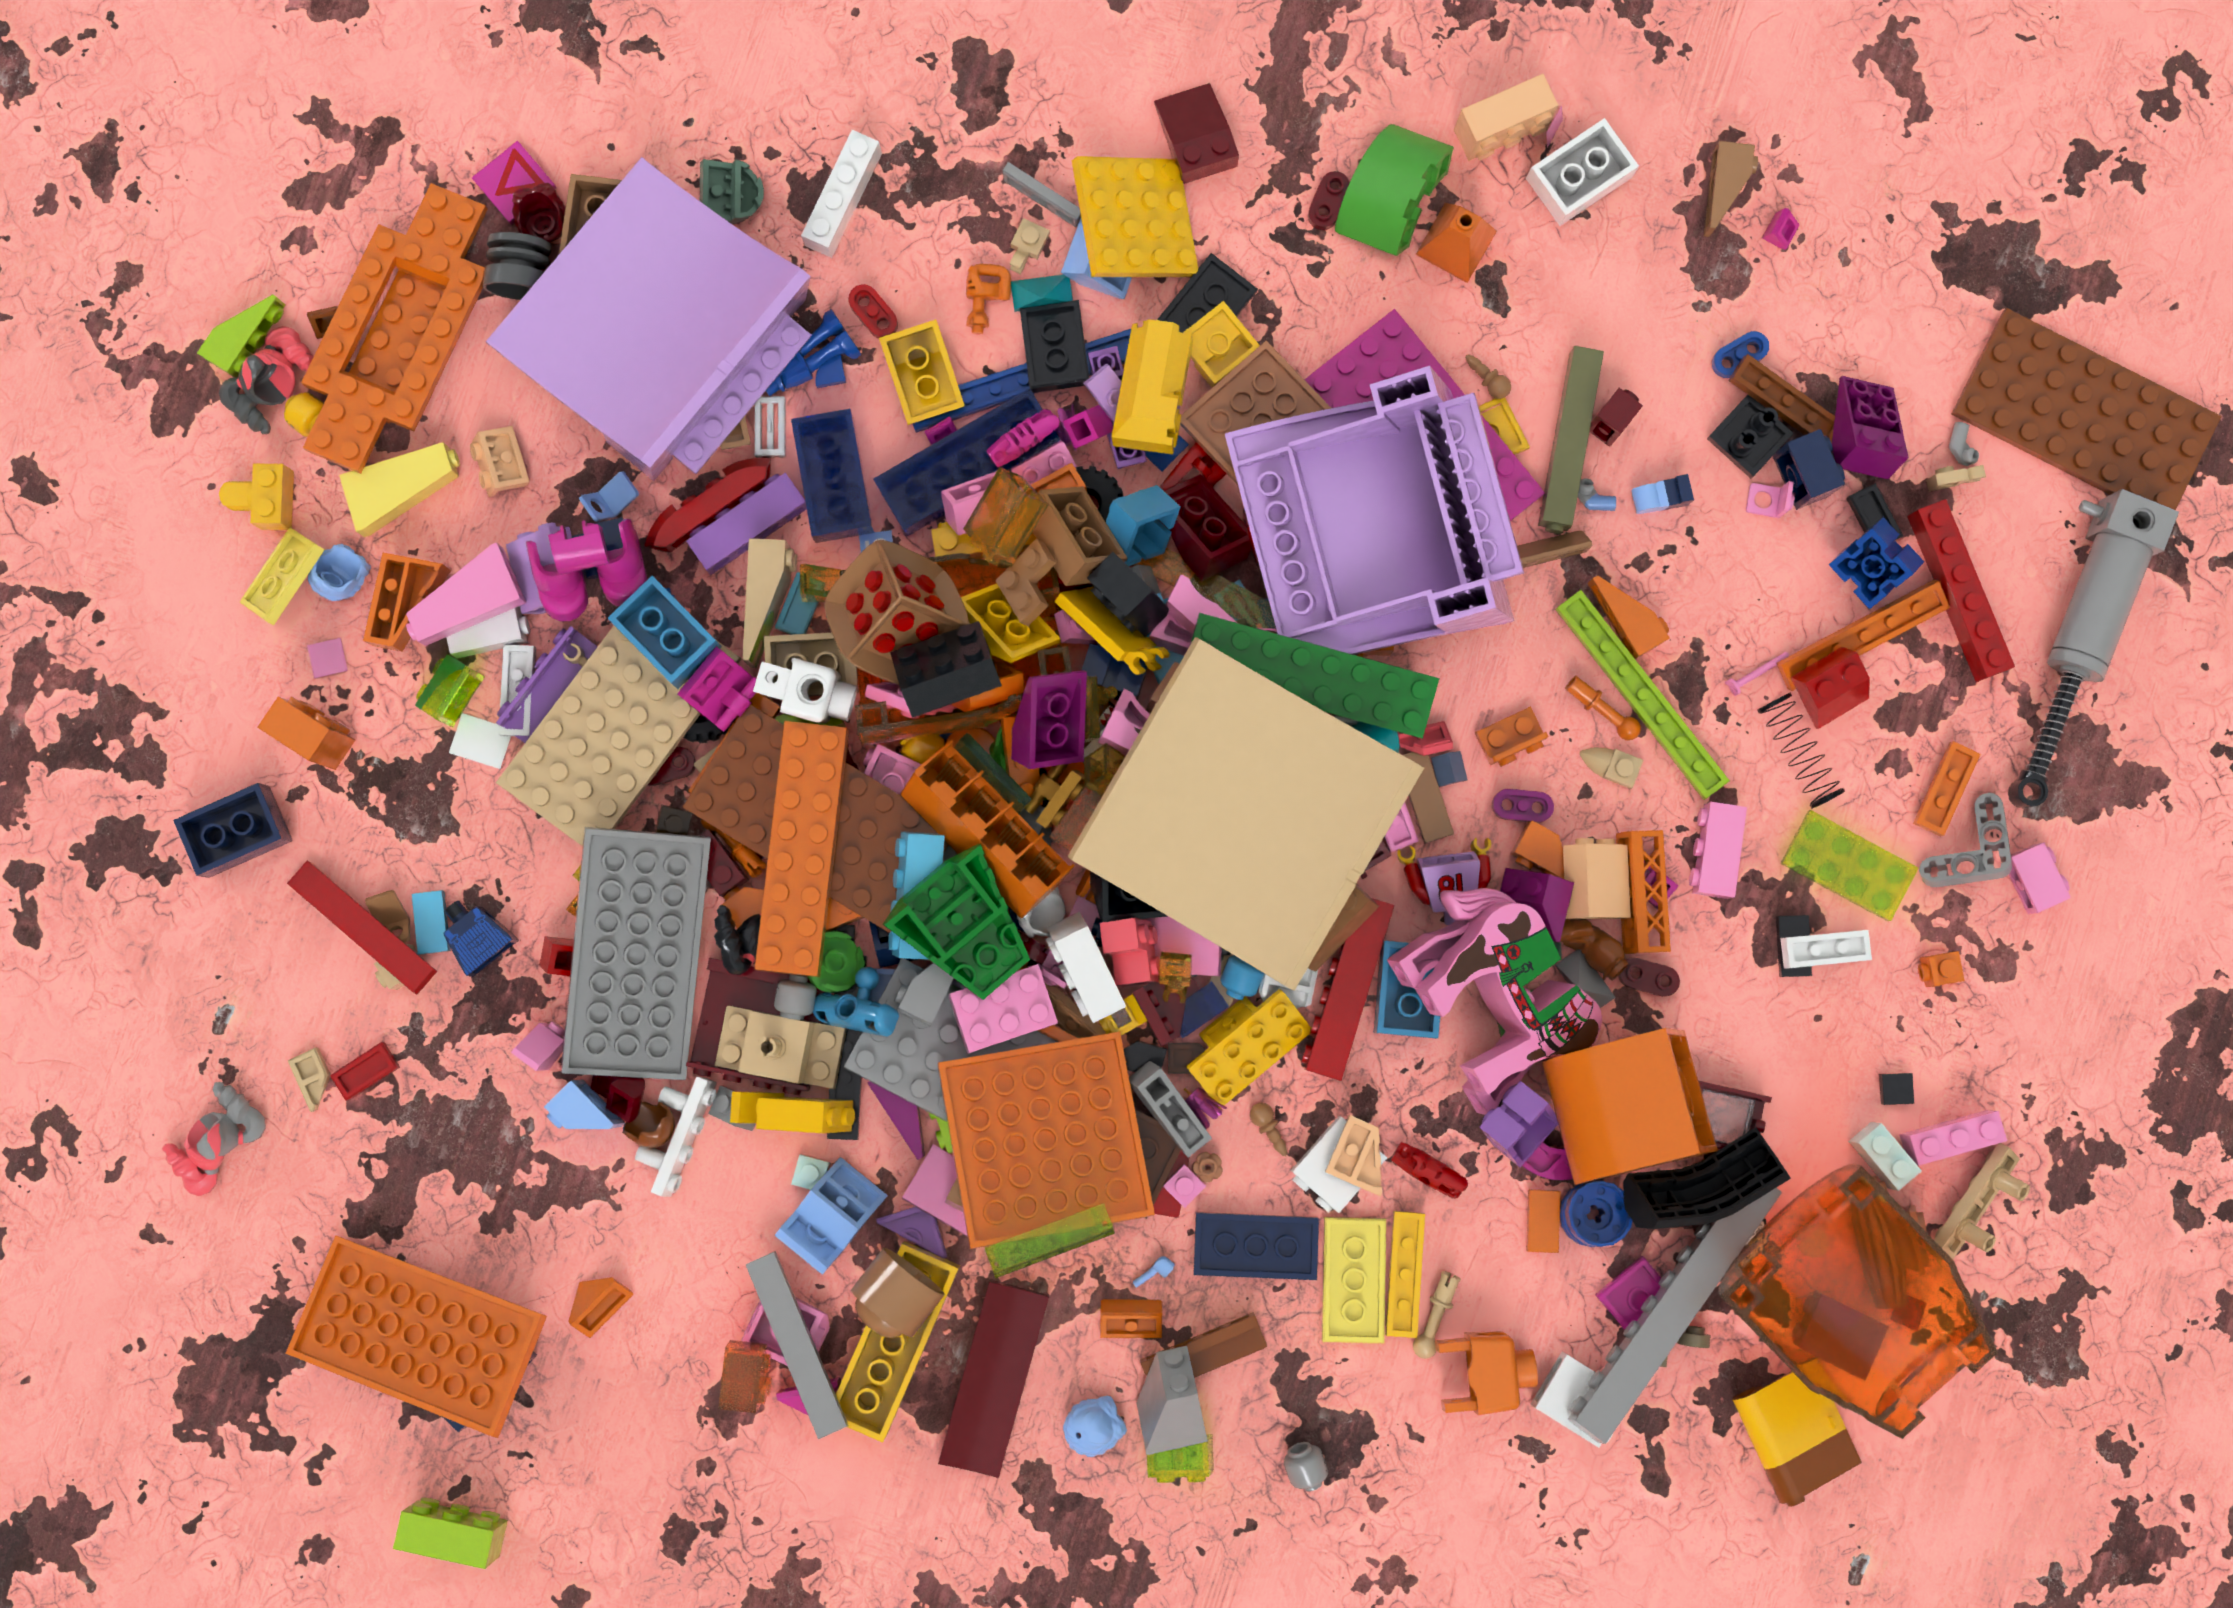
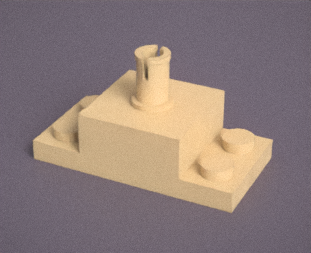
[715,1006,847,1089]

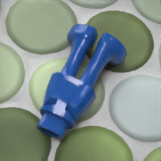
[766,309,862,396]

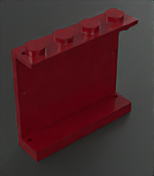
[686,958,828,1096]

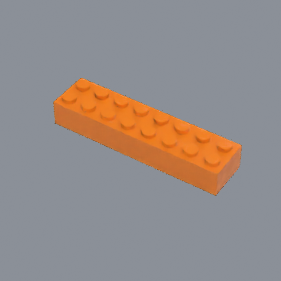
[755,721,849,977]

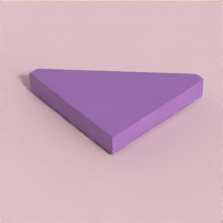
[876,1207,947,1258]

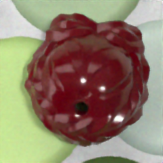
[512,183,566,243]

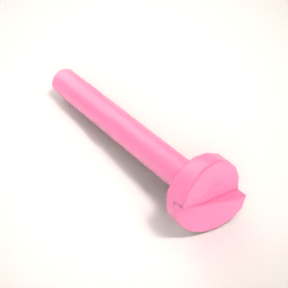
[1725,652,1789,696]

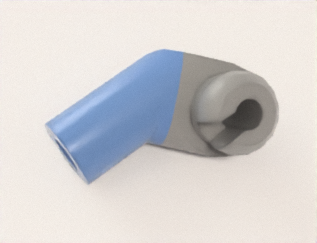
[1578,478,1616,511]

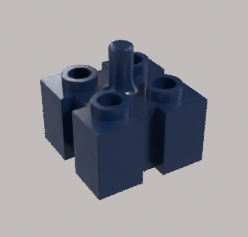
[1081,642,1147,701]

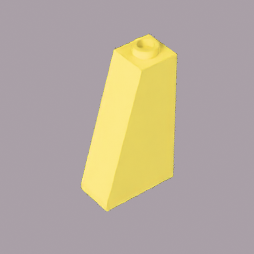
[339,442,460,537]

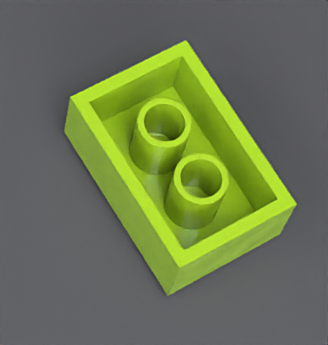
[393,1498,508,1569]

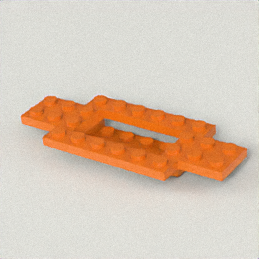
[301,183,488,474]

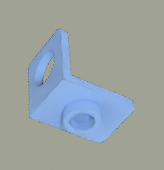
[579,471,639,522]

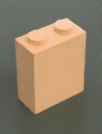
[1563,838,1631,919]

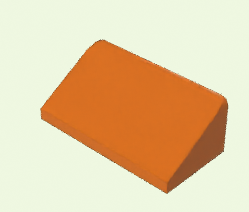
[1100,1299,1162,1338]

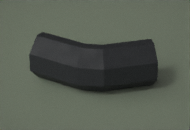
[1623,1127,1791,1229]

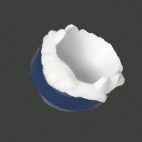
[1009,887,1066,938]

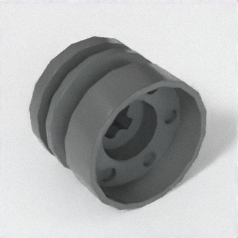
[482,232,552,300]

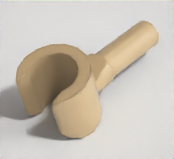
[563,643,588,667]

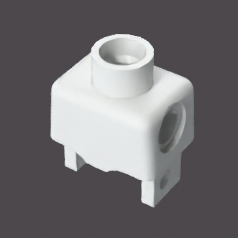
[753,658,858,724]

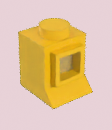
[1099,994,1147,1036]

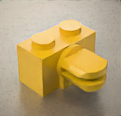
[219,463,294,530]

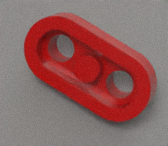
[848,284,898,339]

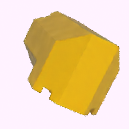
[1111,319,1193,455]

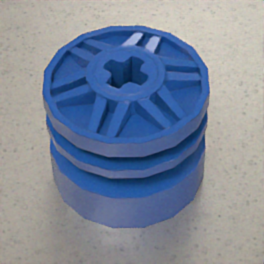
[1560,1181,1632,1247]

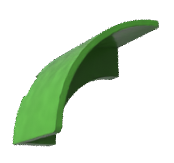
[1335,124,1454,256]

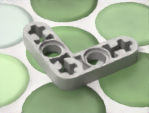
[1919,793,2012,887]

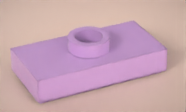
[1083,364,1122,423]

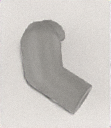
[1949,422,1979,466]

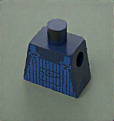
[443,900,519,977]

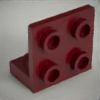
[1132,974,1214,1047]

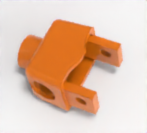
[1435,1331,1538,1416]

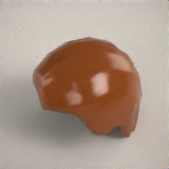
[622,1101,675,1148]

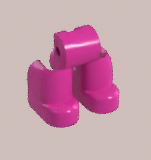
[526,518,648,621]

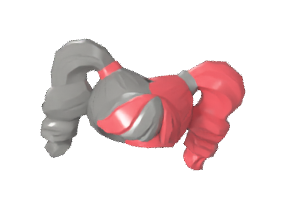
[162,1082,266,1196]

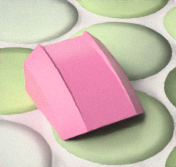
[741,1297,830,1365]

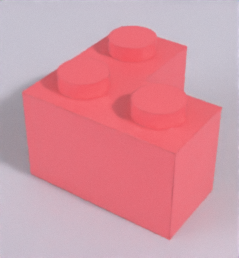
[1100,918,1161,987]

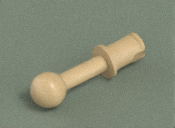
[1413,1271,1461,1359]

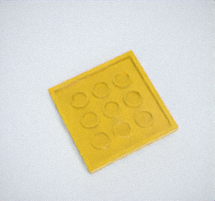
[1071,156,1198,277]

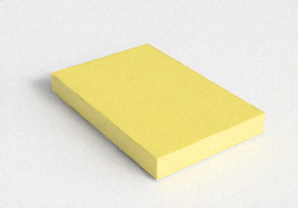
[240,528,325,626]

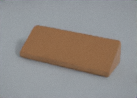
[1517,531,1593,568]

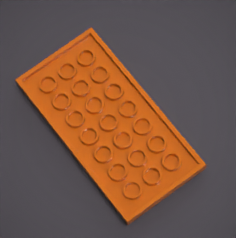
[285,1235,547,1438]

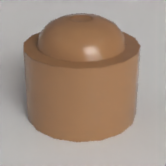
[851,1247,945,1338]

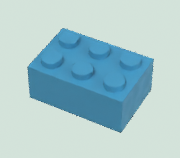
[608,576,722,689]
[1373,941,1440,1039]

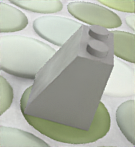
[1136,1346,1208,1455]

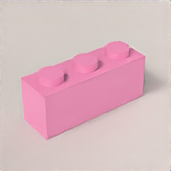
[1689,802,1747,899]
[1899,1110,2007,1166]

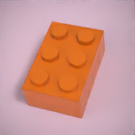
[257,696,356,770]

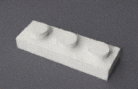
[499,645,536,736]
[1780,930,1872,969]

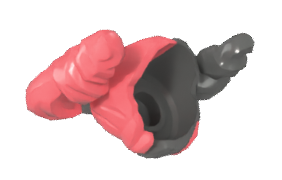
[219,326,314,435]

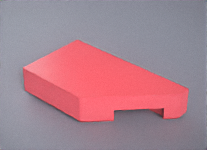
[1398,721,1453,756]

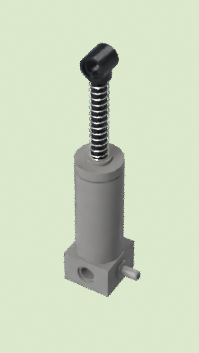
[2008,489,2179,809]

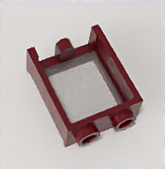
[1699,1081,1772,1149]

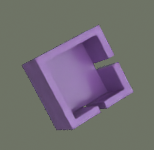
[1480,1081,1558,1167]

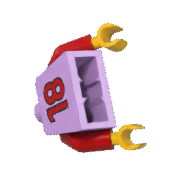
[1397,837,1492,925]

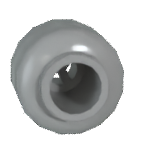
[774,974,817,1020]
[1284,1442,1328,1492]

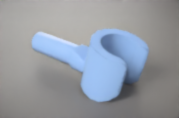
[1133,1256,1175,1288]

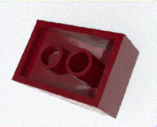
[1154,83,1239,184]
[1164,474,1252,582]

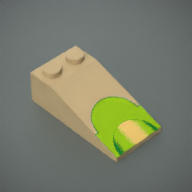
[742,538,797,668]

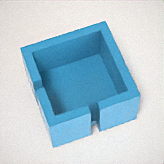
[1106,485,1181,566]

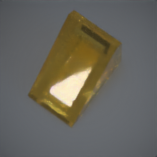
[800,564,845,602]

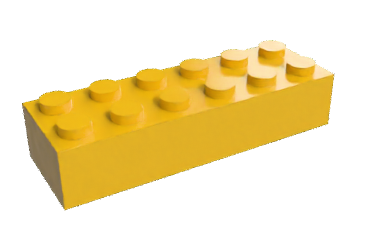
[836,1241,961,1443]

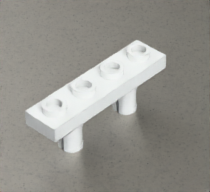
[635,1076,717,1197]

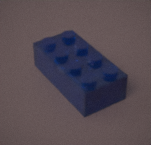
[791,408,875,543]

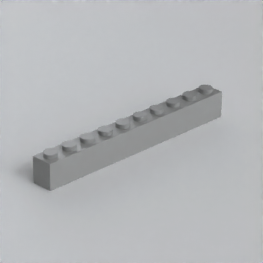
[1568,1188,1782,1444]

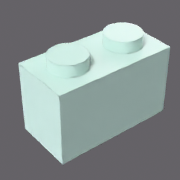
[1848,1122,1922,1191]

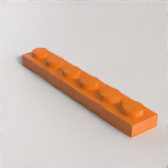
[1776,580,1950,691]

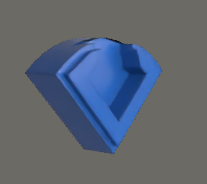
[816,354,846,388]

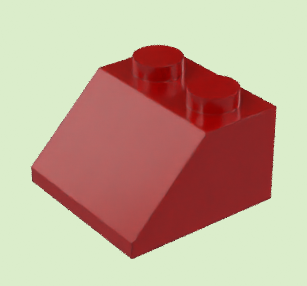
[1790,647,1870,729]

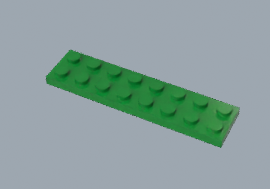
[1190,613,1440,739]

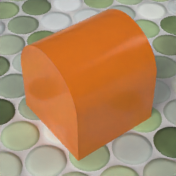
[1542,1028,1718,1185]

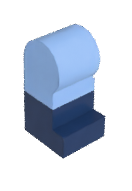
[1631,474,1694,514]

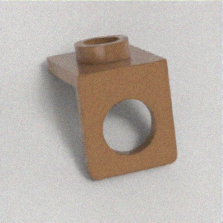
[365,890,410,943]

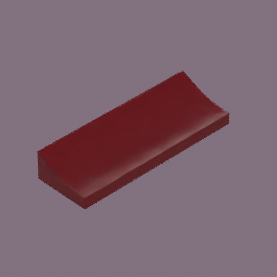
[938,1279,1049,1478]

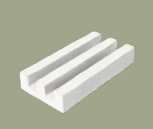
[754,396,786,458]

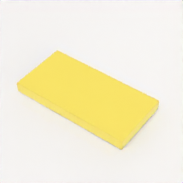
[1322,1217,1386,1343]

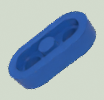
[1712,331,1769,378]

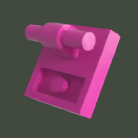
[677,646,756,732]

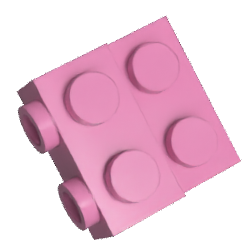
[863,744,922,796]

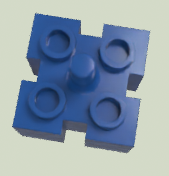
[1829,517,1924,609]

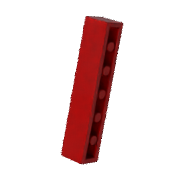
[1907,499,2015,682]
[1301,898,1395,1081]

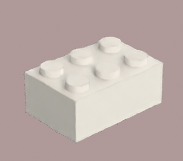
[1526,118,1639,226]
[1045,912,1126,1023]

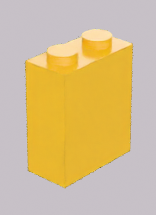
[756,1096,855,1134]

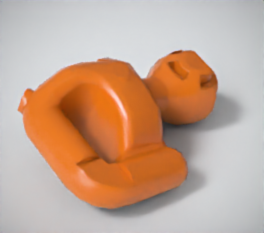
[966,263,1011,334]

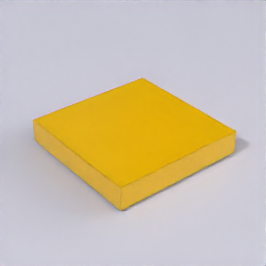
[1479,398,1530,455]

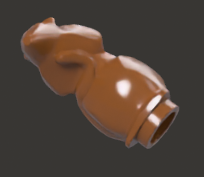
[1557,919,1629,981]

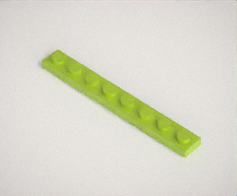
[1555,590,1730,800]

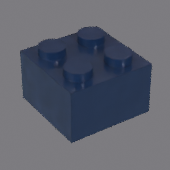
[1773,429,1845,510]

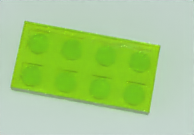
[1780,810,1919,922]

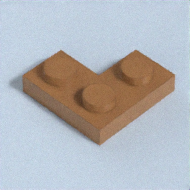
[995,538,1057,626]

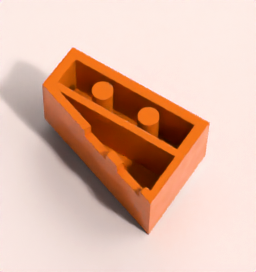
[363,552,451,652]

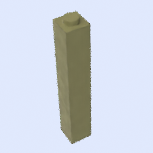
[1538,346,1604,534]

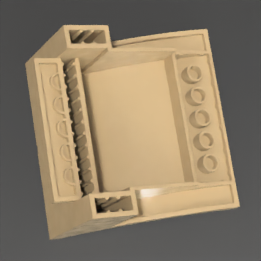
[1067,637,1424,991]

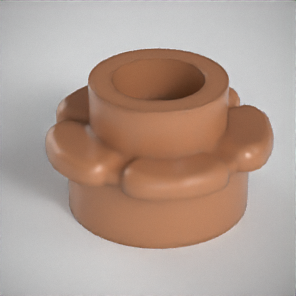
[1193,1152,1223,1183]

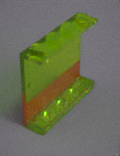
[985,1203,1115,1278]

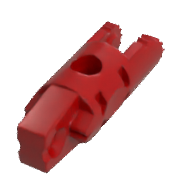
[1391,1142,1469,1199]

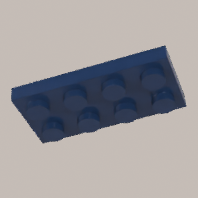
[1193,1212,1319,1280]

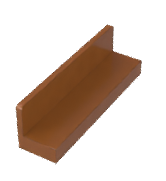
[1140,1312,1267,1378]

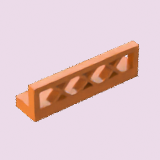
[1616,830,1671,954]

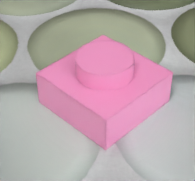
[1163,1164,1206,1208]

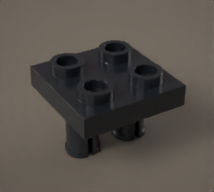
[1707,395,1794,479]

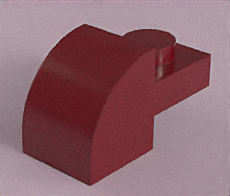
[590,1075,645,1123]

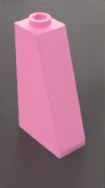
[406,542,526,646]

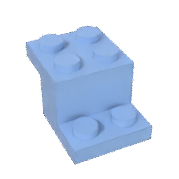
[774,1157,888,1275]

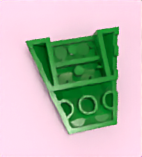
[883,844,1030,1000]

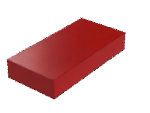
[330,1042,400,1101]

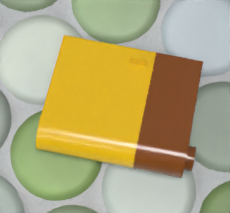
[1732,1360,1862,1507]

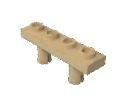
[1932,1143,2030,1260]

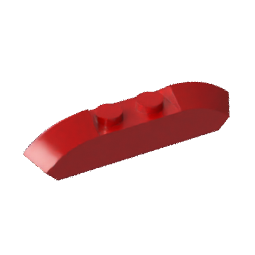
[645,458,771,553]

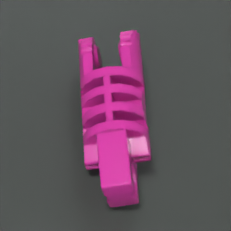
[986,409,1060,467]

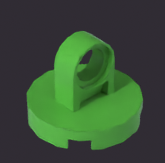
[807,931,865,993]

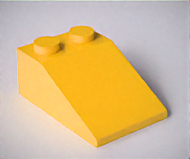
[879,319,965,425]
[961,583,1061,663]

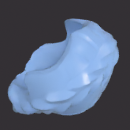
[308,543,371,601]
[1063,1395,1127,1457]

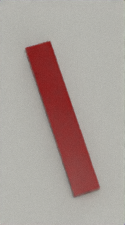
[287,860,437,995]

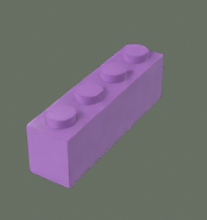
[686,472,809,575]

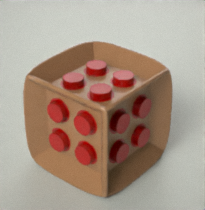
[824,540,969,686]

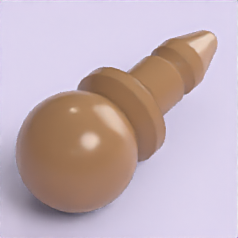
[1465,354,1511,399]
[1250,1103,1288,1156]

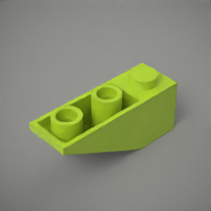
[197,294,285,377]

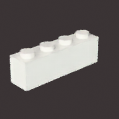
[801,130,882,258]

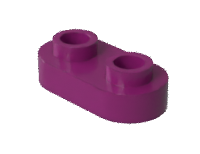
[1492,789,1554,823]

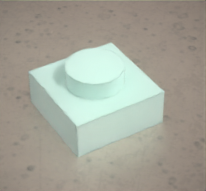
[791,1154,830,1190]

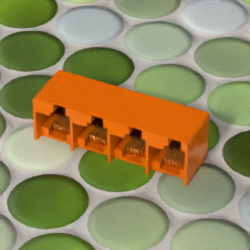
[901,739,1075,918]

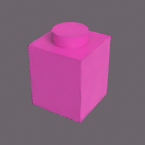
[1063,405,1113,449]

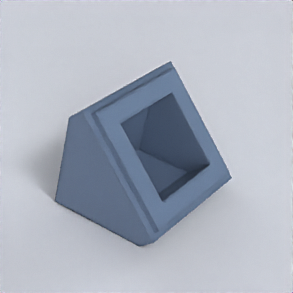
[1431,751,1468,787]

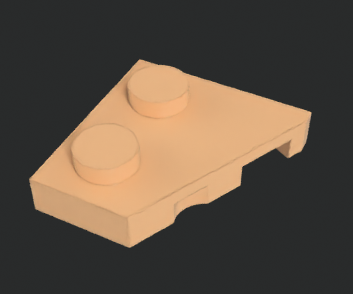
[1325,1115,1382,1197]

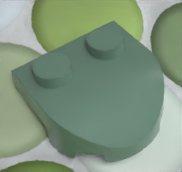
[699,159,764,224]

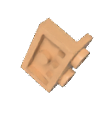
[470,426,530,497]

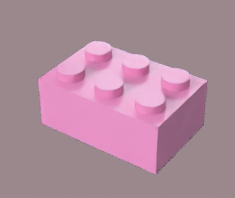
[948,964,1058,1054]

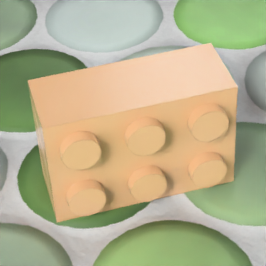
[1454,74,1559,161]

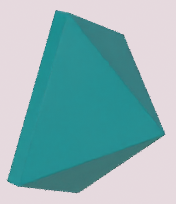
[1011,274,1073,312]

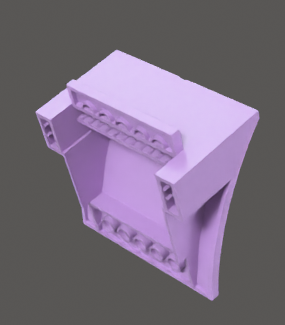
[486,157,812,481]
[1225,366,1524,655]

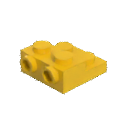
[1183,301,1260,388]

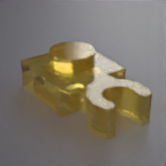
[1159,952,1192,1003]

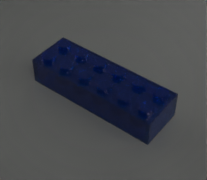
[873,388,1061,537]

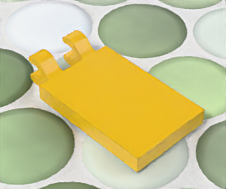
[1055,587,1170,675]

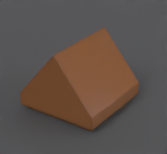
[307,306,338,339]

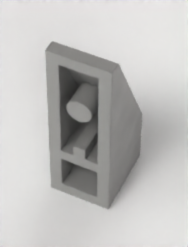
[894,963,954,1027]
[1129,1061,1212,1158]

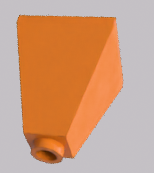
[1416,203,1497,283]

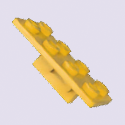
[1187,989,1311,1108]

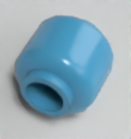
[1220,955,1264,1000]

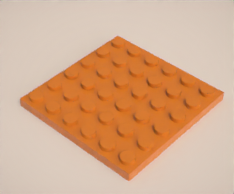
[937,1032,1155,1249]

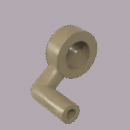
[1660,1326,1711,1367]

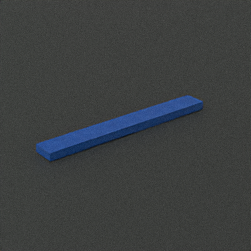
[913,329,1131,433]

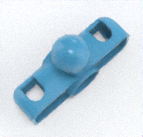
[813,967,899,1036]

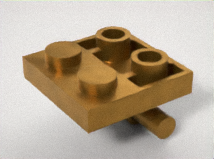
[1023,764,1088,828]

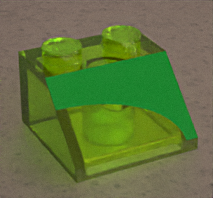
[415,654,485,728]

